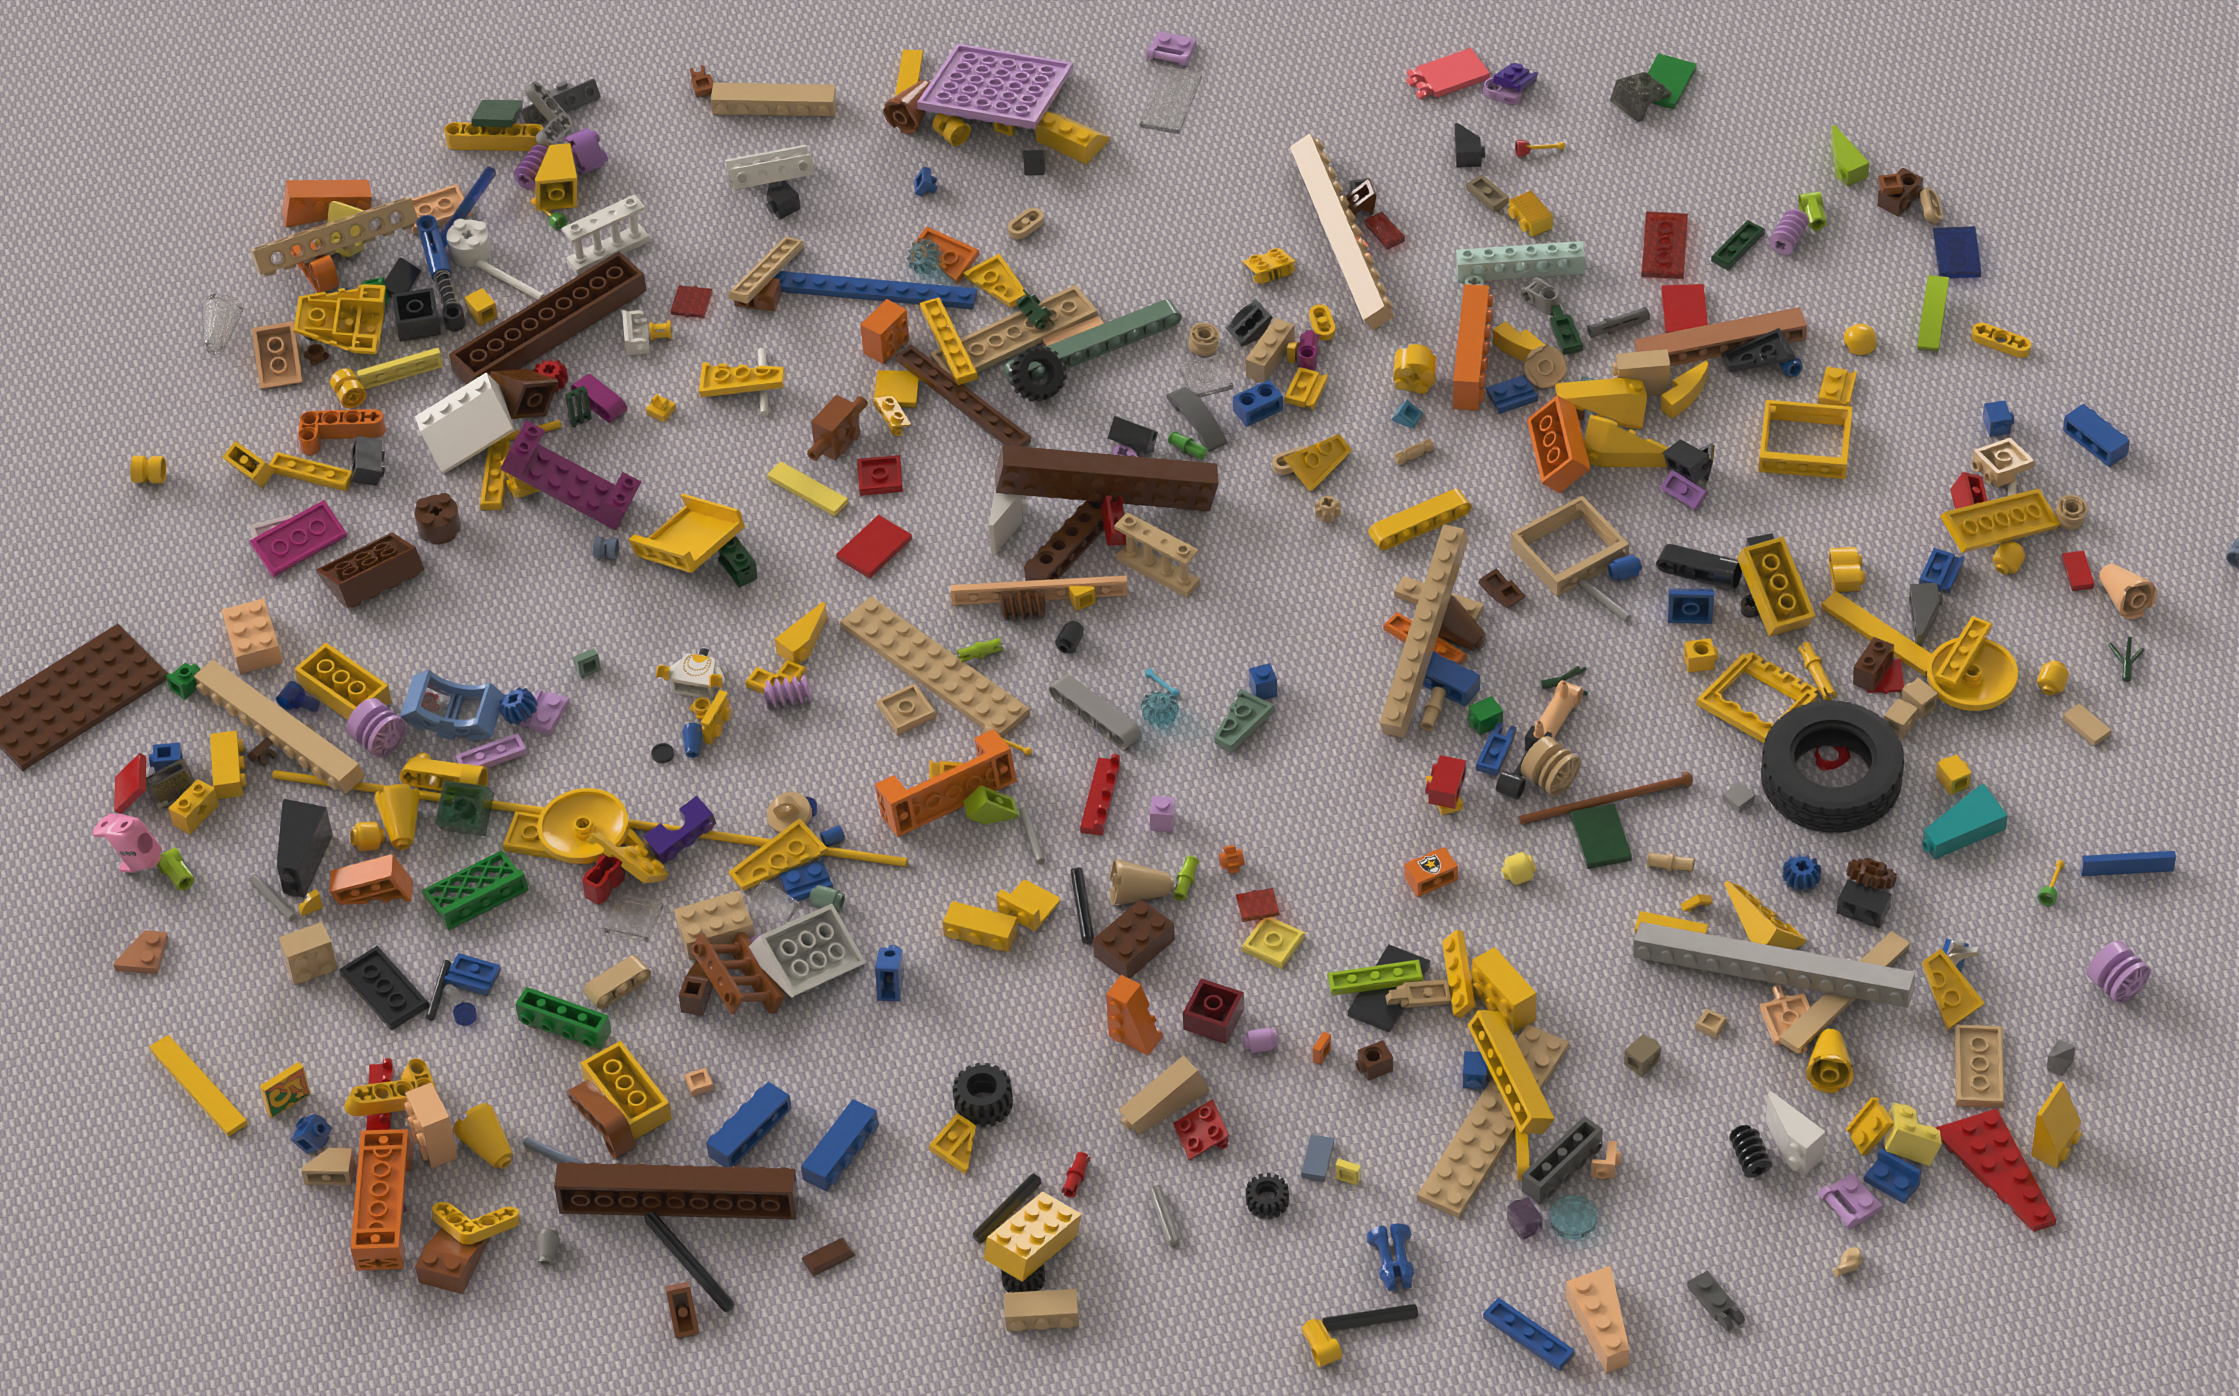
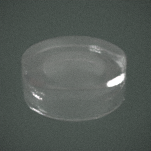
[443,984,465,1007]

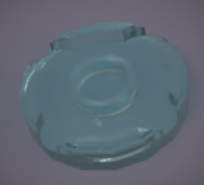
[1549,1195,1598,1239]

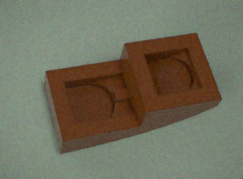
[1478,568,1525,608]

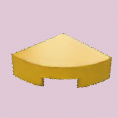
[1287,342,1299,363]
[299,889,323,916]
[1680,894,1713,912]

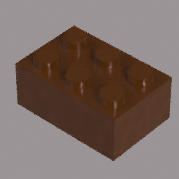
[1093,899,1175,979]

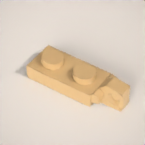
[1385,980,1451,1008]

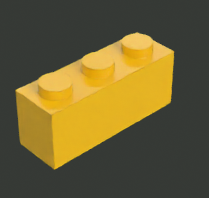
[210,730,247,799]
[943,901,1018,952]

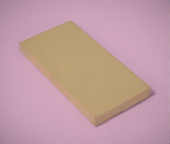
[1954,1025,2004,1108]

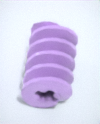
[1770,209,1809,255]
[764,675,811,709]

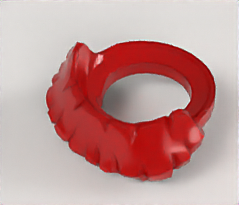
[1815,746,1851,771]

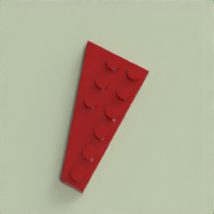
[1935,1109,2057,1232]

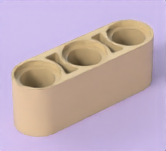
[583,955,651,1009]

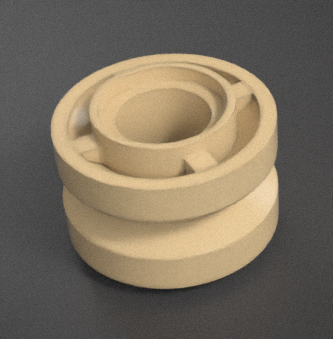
[1188,323,1220,356]
[2054,495,2088,530]

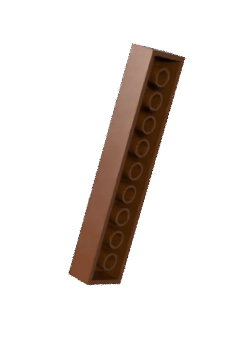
[449,251,647,385]
[995,445,1219,511]
[554,1162,799,1220]

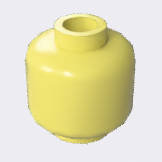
[1501,852,1537,885]

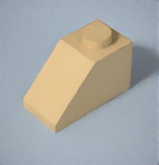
[301,1147,355,1185]

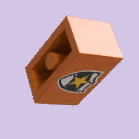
[1404,847,1458,897]

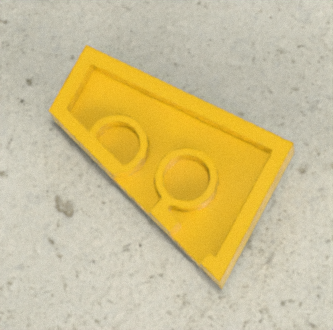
[1283,433,1352,491]
[1921,948,1985,1031]

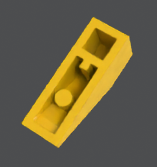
[775,602,828,664]

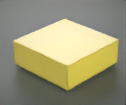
[1335,1158,1361,1185]

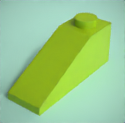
[1830,125,1869,186]

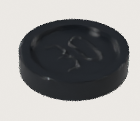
[651,743,674,763]

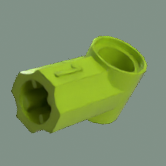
[1798,191,1827,231]
[157,847,195,891]

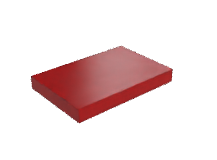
[1661,284,1708,333]
[836,514,912,579]

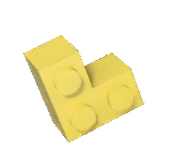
[1884,1102,1942,1166]

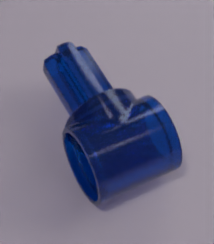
[276,681,320,712]

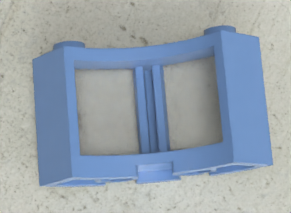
[400,669,505,741]

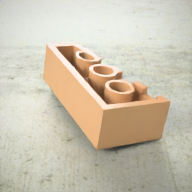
[1566,1266,1629,1373]

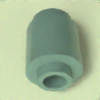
[809,885,845,912]

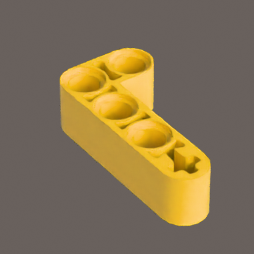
[344,1058,436,1117]

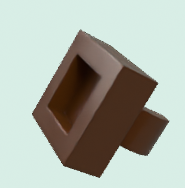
[247,737,277,767]

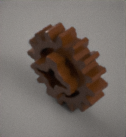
[1846,858,1897,890]

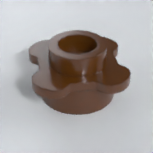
[304,344,329,365]

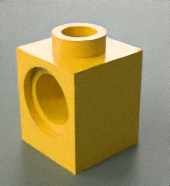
[1684,638,1718,673]

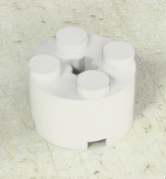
[446,219,491,267]

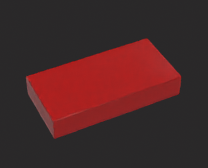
[2062,550,2094,591]

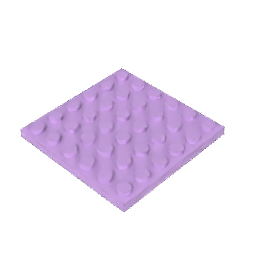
[917,44,1073,129]

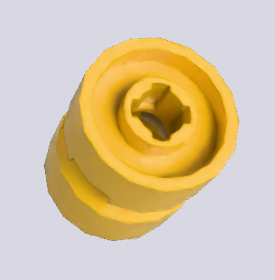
[932,113,971,146]
[330,368,367,409]
[130,455,166,484]

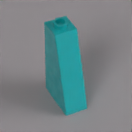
[1922,784,2008,860]

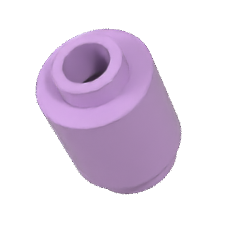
[1243,1027,1278,1054]

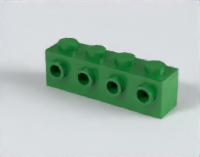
[515,987,611,1049]

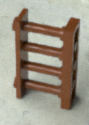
[691,932,786,1014]

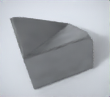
[2047,1039,2075,1076]

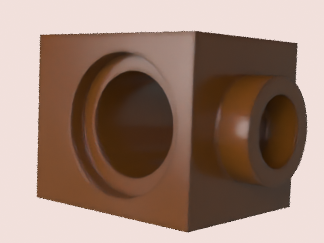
[1355,1040,1393,1081]

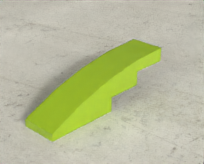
[1917,275,1949,352]

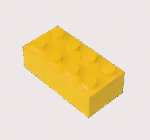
[1737,536,1816,637]
[294,643,392,720]
[580,1040,672,1140]
[983,1192,1081,1281]

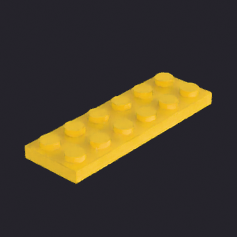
[1940,488,2061,553]

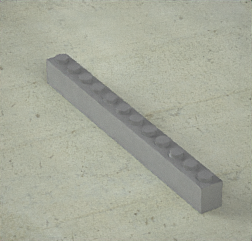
[1634,922,1915,1008]

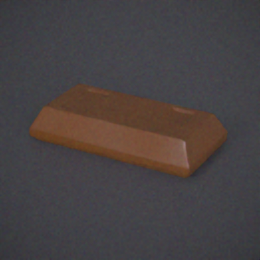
[801,1237,855,1276]

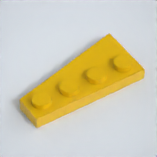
[699,362,785,398]
[728,818,829,891]

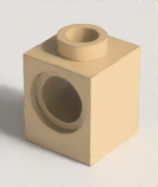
[1884,698,1918,739]

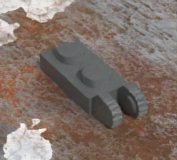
[1687,1270,1745,1331]

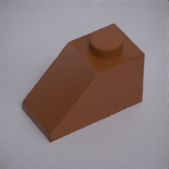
[665,1281,699,1338]

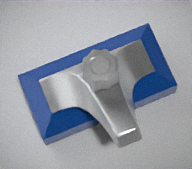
[1943,938,1981,972]

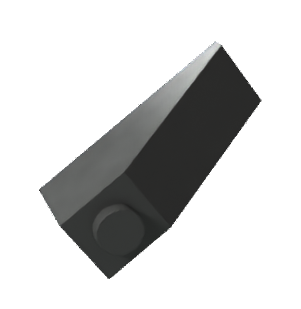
[1909,583,1943,647]

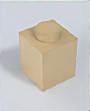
[1902,678,1938,719]

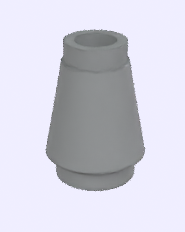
[537,1228,560,1266]

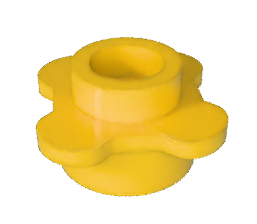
[689,697,711,720]

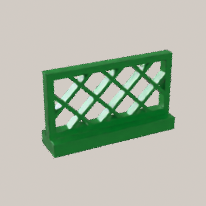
[421,850,529,931]

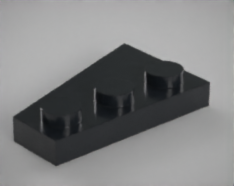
[1721,328,1796,373]

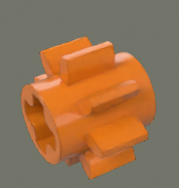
[1218,845,1245,874]

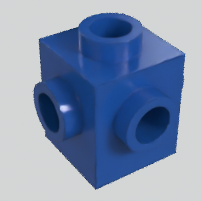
[290,1113,332,1154]

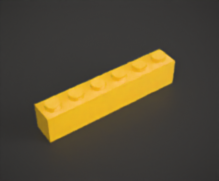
[1467,1010,1555,1134]

